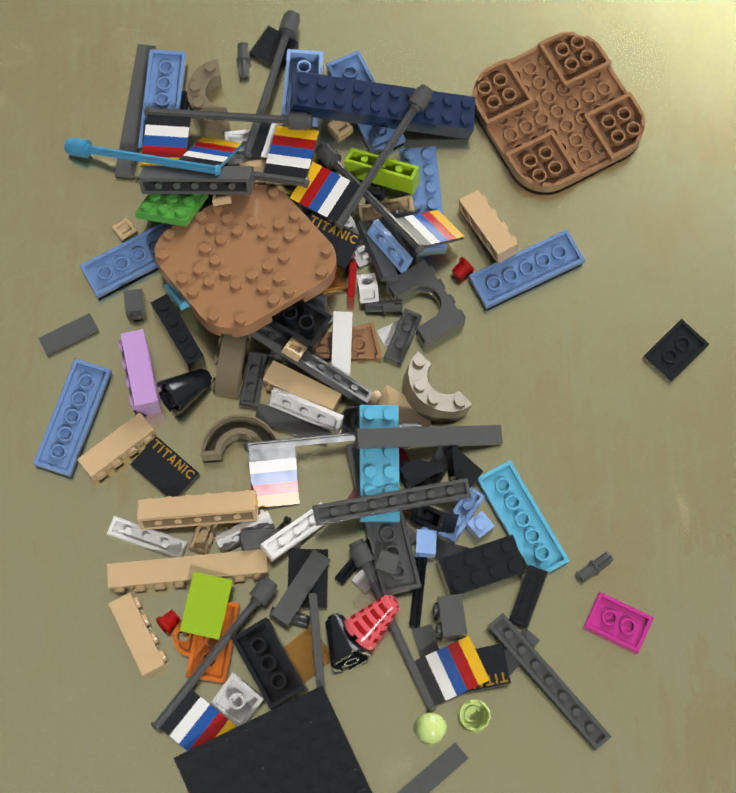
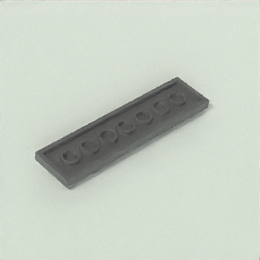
[346,443,422,596]

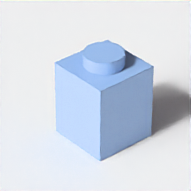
[465,511,494,543]
[415,527,437,558]

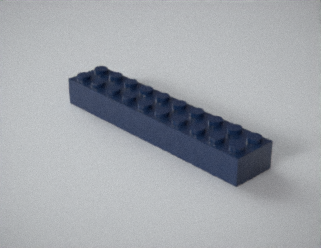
[290,71,475,139]

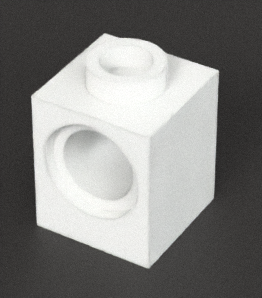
[356,273,379,304]

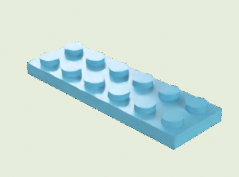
[359,405,400,523]
[477,460,570,573]

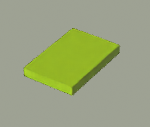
[180,571,233,640]

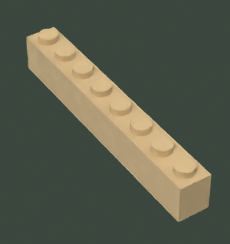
[107,549,269,594]

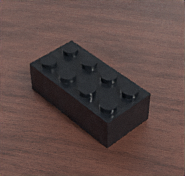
[267,299,333,353]
[436,534,526,595]
[231,617,309,710]

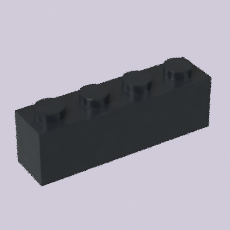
[150,294,206,372]

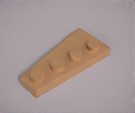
[313,322,383,360]

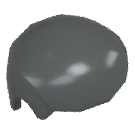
[341,406,359,433]

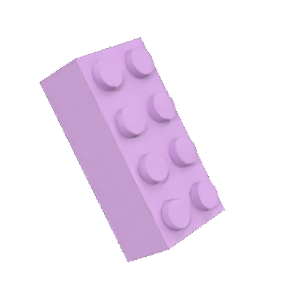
[118,329,162,416]

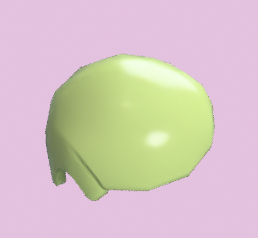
[459,699,491,731]
[414,712,447,744]

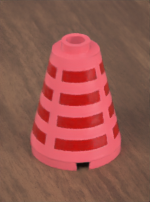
[344,595,399,650]

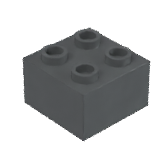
[432,594,467,643]

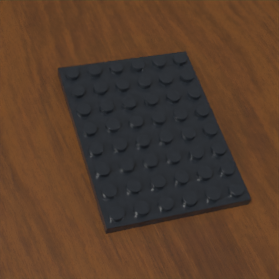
[174,685,373,793]

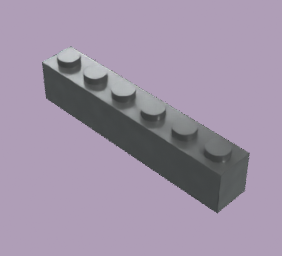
[139,166,255,195]

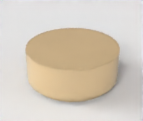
[366,390,382,405]

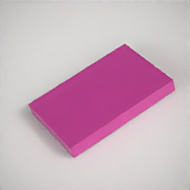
[583,591,654,654]

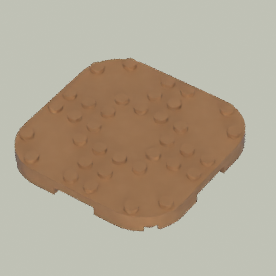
[472,32,645,192]
[155,185,337,337]

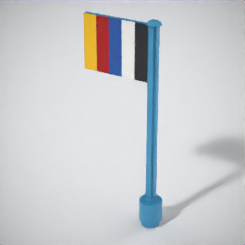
[64,137,242,176]

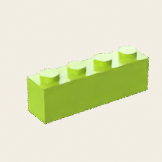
[344,148,420,195]

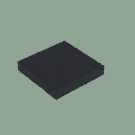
[249,25,299,72]

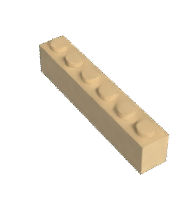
[137,490,258,530]

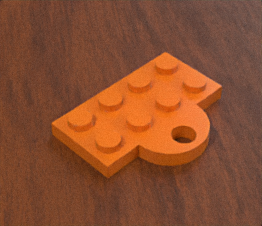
[173,602,240,684]

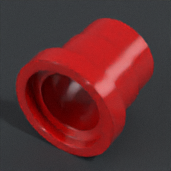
[451,257,475,280]
[155,610,181,635]

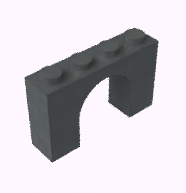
[386,260,466,348]

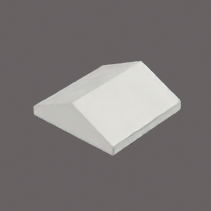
[210,672,264,727]

